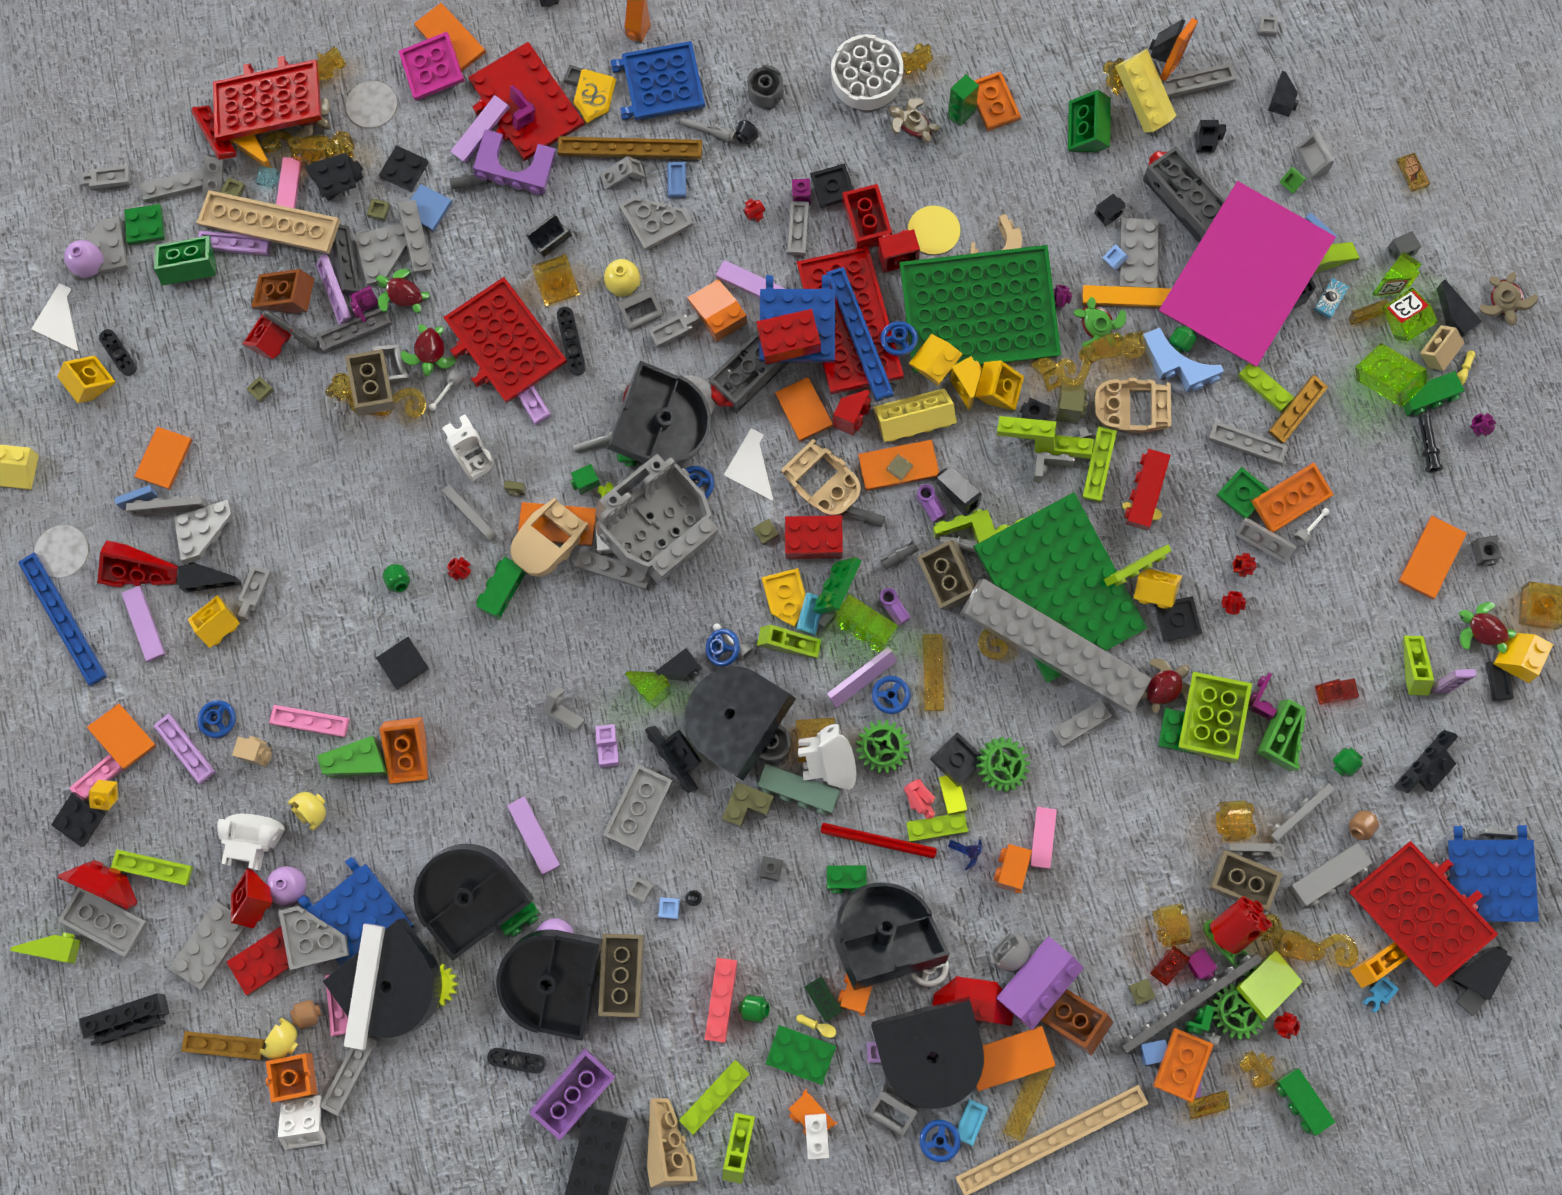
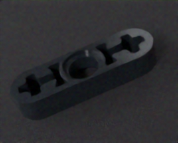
[99,329,137,376]
[487,1048,546,1073]

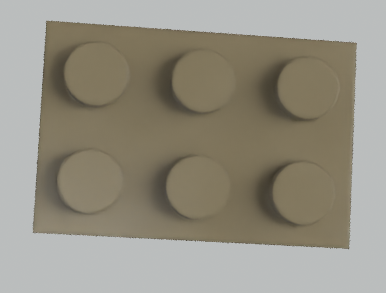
[345,349,395,416]
[917,540,976,611]
[1207,850,1283,913]

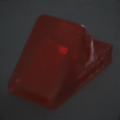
[1315,678,1359,705]
[1150,945,1190,986]

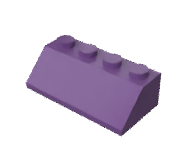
[997,936,1084,1030]
[529,1047,615,1140]

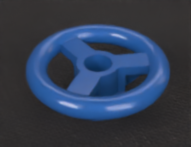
[880,321,918,356]
[685,466,714,498]
[705,628,740,667]
[872,676,911,714]
[197,700,236,738]
[919,1120,961,1162]

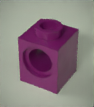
[792,178,811,205]
[1184,948,1218,981]

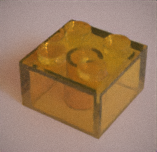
[1519,581,1562,630]

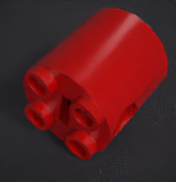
[1210,896,1272,954]

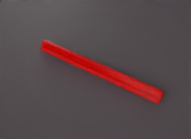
[820,823,937,859]

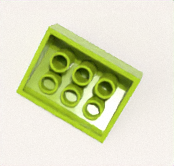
[1178,672,1252,764]

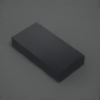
[1485,661,1514,701]

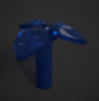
[948,839,982,870]

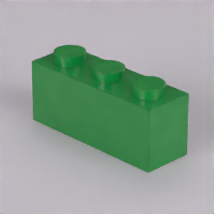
[947,74,979,126]
[1398,371,1465,417]
[476,556,526,620]
[1274,1068,1335,1136]

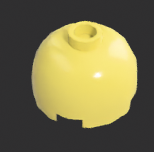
[604,259,641,297]
[287,792,326,831]
[259,1017,298,1060]

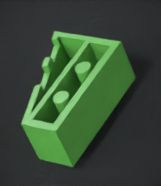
[1256,699,1306,771]
[317,736,388,777]

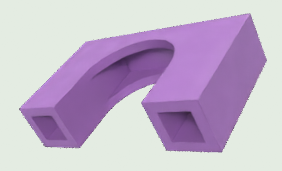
[473,129,556,195]

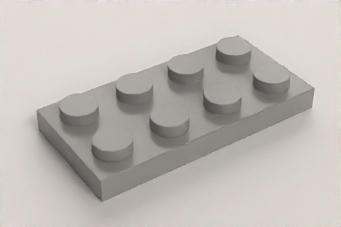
[1119,218,1158,288]
[603,764,673,852]
[58,887,148,958]
[169,901,246,991]

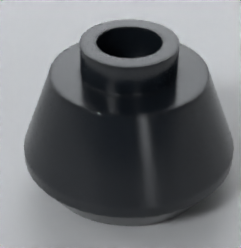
[735,120,759,144]

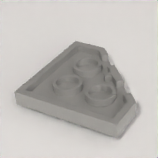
[619,196,693,251]
[72,216,129,280]
[355,222,407,286]
[174,500,233,565]
[279,906,350,970]

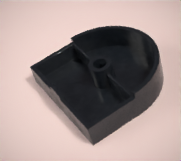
[607,361,711,465]
[685,667,796,781]
[413,844,533,961]
[834,882,950,991]
[323,918,442,1038]
[496,929,603,1041]
[871,996,984,1109]

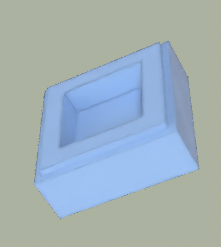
[1102,244,1129,270]
[658,897,680,920]

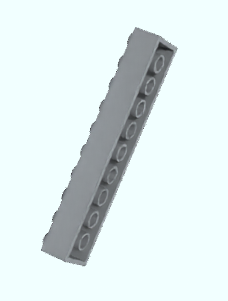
[960,579,1151,713]

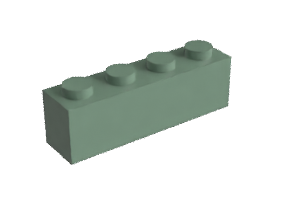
[758,764,840,816]

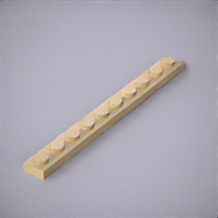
[955,1085,1148,1195]

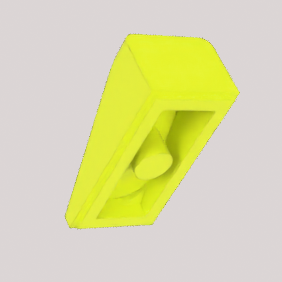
[938,776,967,815]

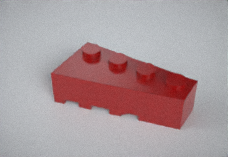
[1124,448,1171,531]

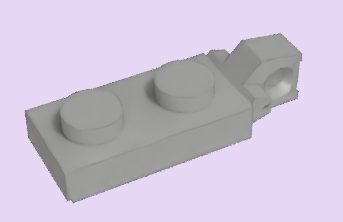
[648,312,700,348]
[238,566,272,620]
[1225,843,1284,857]

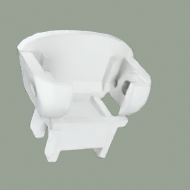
[443,415,494,483]
[798,724,856,790]
[217,814,286,871]

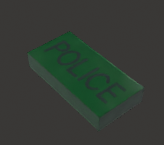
[804,977,842,1022]

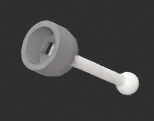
[429,371,464,411]
[1293,508,1329,546]
[713,623,752,661]

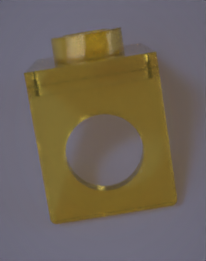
[1031,357,1063,391]

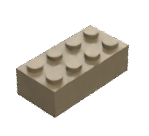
[598,934,645,1018]

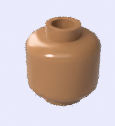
[1348,810,1379,840]
[290,1000,321,1029]

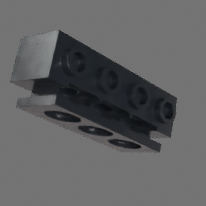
[79,993,169,1046]

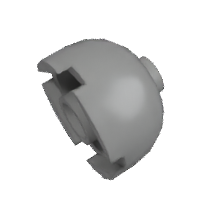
[991,931,1030,972]

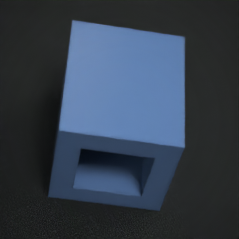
[1138,1039,1168,1065]

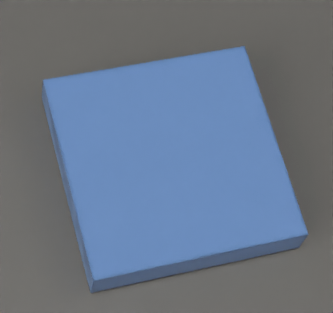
[410,184,452,232]

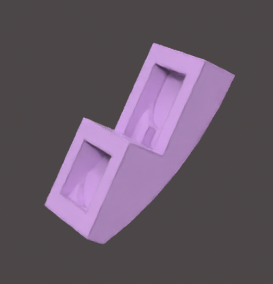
[595,724,619,768]

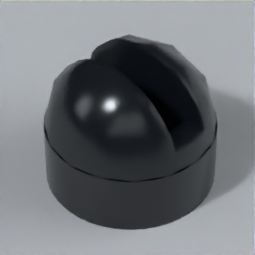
[685,890,702,906]

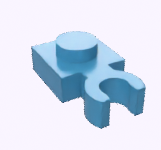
[1362,976,1399,1013]

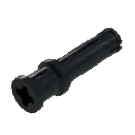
[1418,414,1443,473]

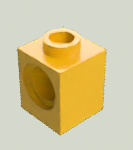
[89,780,118,810]

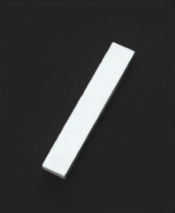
[344,924,385,1050]

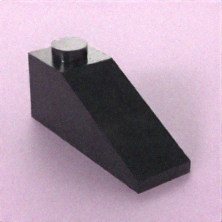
[1149,19,1186,63]
[1436,279,1482,338]
[178,562,242,593]

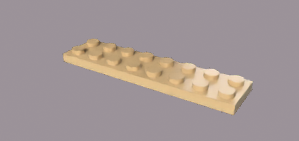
[197,190,340,254]

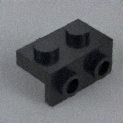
[526,214,572,257]

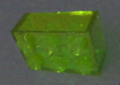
[1355,343,1427,407]
[836,594,898,652]

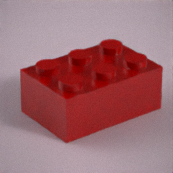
[842,184,892,248]
[756,309,821,364]
[785,515,843,559]

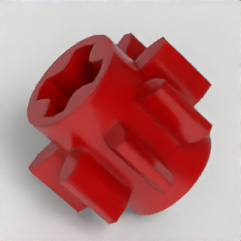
[743,198,766,222]
[1232,553,1257,577]
[447,557,471,581]
[1221,591,1247,615]
[1274,1012,1300,1039]

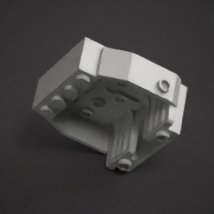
[595,454,719,585]

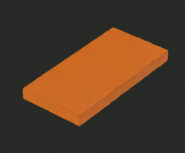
[414,3,486,71]
[858,440,939,491]
[1251,462,1334,533]
[518,502,596,546]
[1398,516,1467,600]
[976,1026,1056,1091]

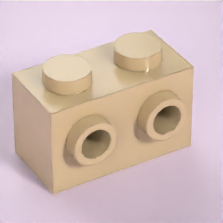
[1420,325,1464,371]
[232,736,272,767]

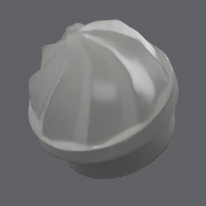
[1202,1032,1221,1053]

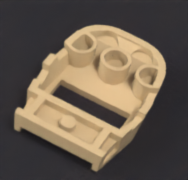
[1095,378,1171,433]
[781,439,861,516]
[510,498,589,577]

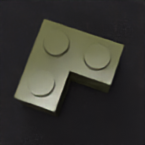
[1056,379,1087,424]
[722,782,774,829]

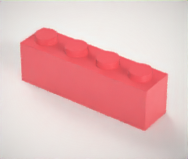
[705,958,738,1043]

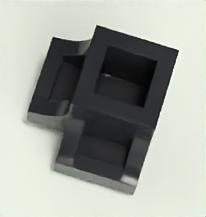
[1195,120,1226,153]

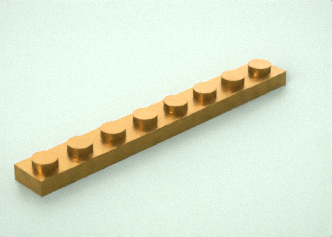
[557,136,703,160]

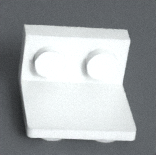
[278,1095,326,1150]

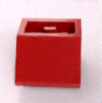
[833,390,871,436]

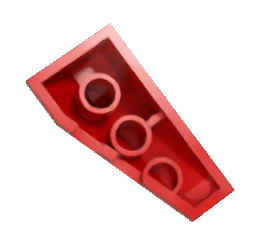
[97,540,178,587]

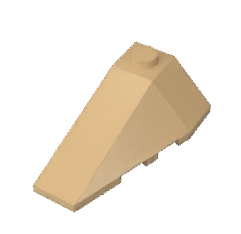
[647,1098,697,1188]

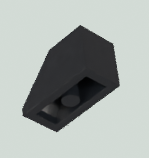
[1268,71,1299,117]
[655,648,701,681]

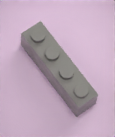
[1288,843,1372,908]

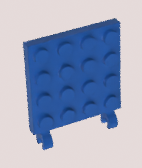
[610,41,705,121]
[759,275,835,362]
[1448,825,1539,922]
[298,857,414,966]

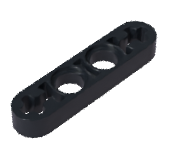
[557,307,586,376]

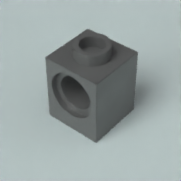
[1388,231,1422,263]
[1472,535,1502,567]
[759,856,783,882]

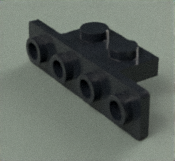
[645,726,702,793]
[1394,730,1458,793]

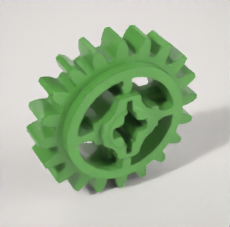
[856,720,910,774]
[976,737,1030,792]
[1211,982,1267,1040]

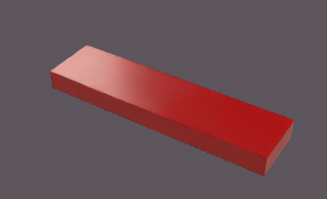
[191,105,236,160]

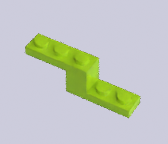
[997,416,1094,459]
[932,509,1024,543]

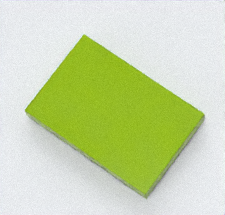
[1236,950,1303,1020]

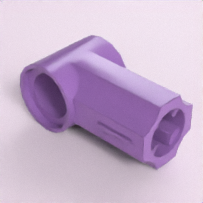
[916,484,947,523]
[879,588,911,627]

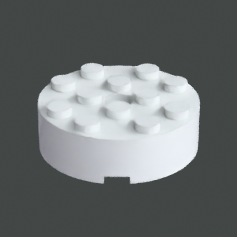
[831,34,903,110]

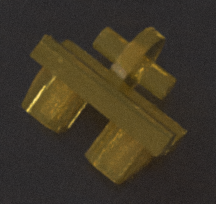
[901,43,934,75]
[316,46,346,81]
[1103,57,1124,95]
[1238,1050,1275,1089]

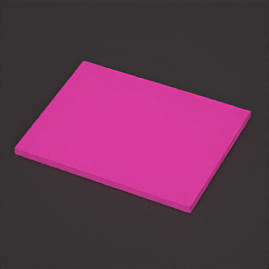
[1158,181,1336,367]

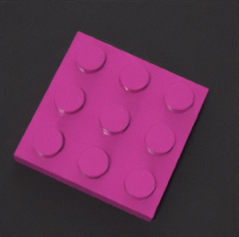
[398,32,465,101]

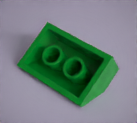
[1068,90,1111,153]
[154,235,216,286]

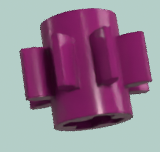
[1053,285,1072,307]
[1470,413,1496,437]

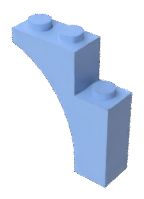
[1140,328,1224,392]

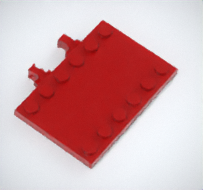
[468,42,585,161]
[213,56,322,142]
[443,277,567,404]
[1349,841,1499,988]

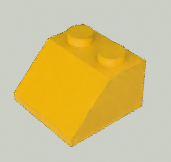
[909,334,963,386]
[57,355,115,403]
[950,356,982,410]
[975,360,1024,411]
[1134,568,1182,608]
[188,595,240,648]
[1493,633,1553,684]

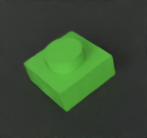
[1279,167,1307,194]

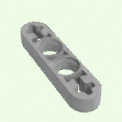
[441,484,497,542]

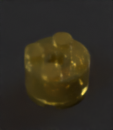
[1216,800,1256,842]
[1152,903,1191,948]

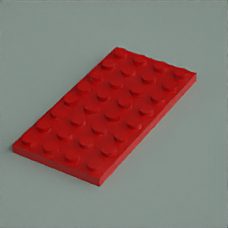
[797,246,904,395]

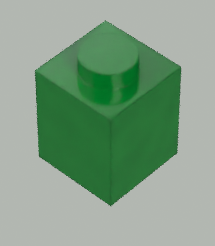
[570,464,601,495]

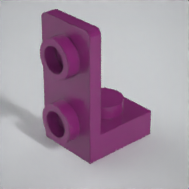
[510,85,535,130]
[350,286,378,323]
[1248,672,1277,720]

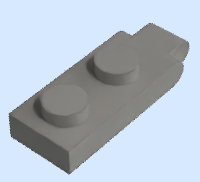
[81,165,131,189]

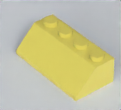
[1115,49,1176,133]
[873,388,957,442]
[0,445,39,490]

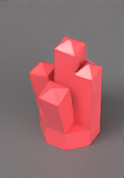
[903,779,935,819]

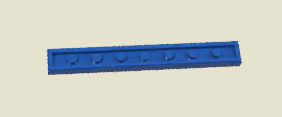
[826,267,894,402]
[18,552,108,686]

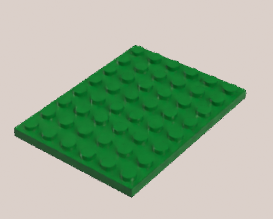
[899,245,1061,374]
[973,492,1147,683]

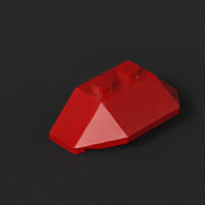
[58,860,137,909]
[932,976,1013,1026]

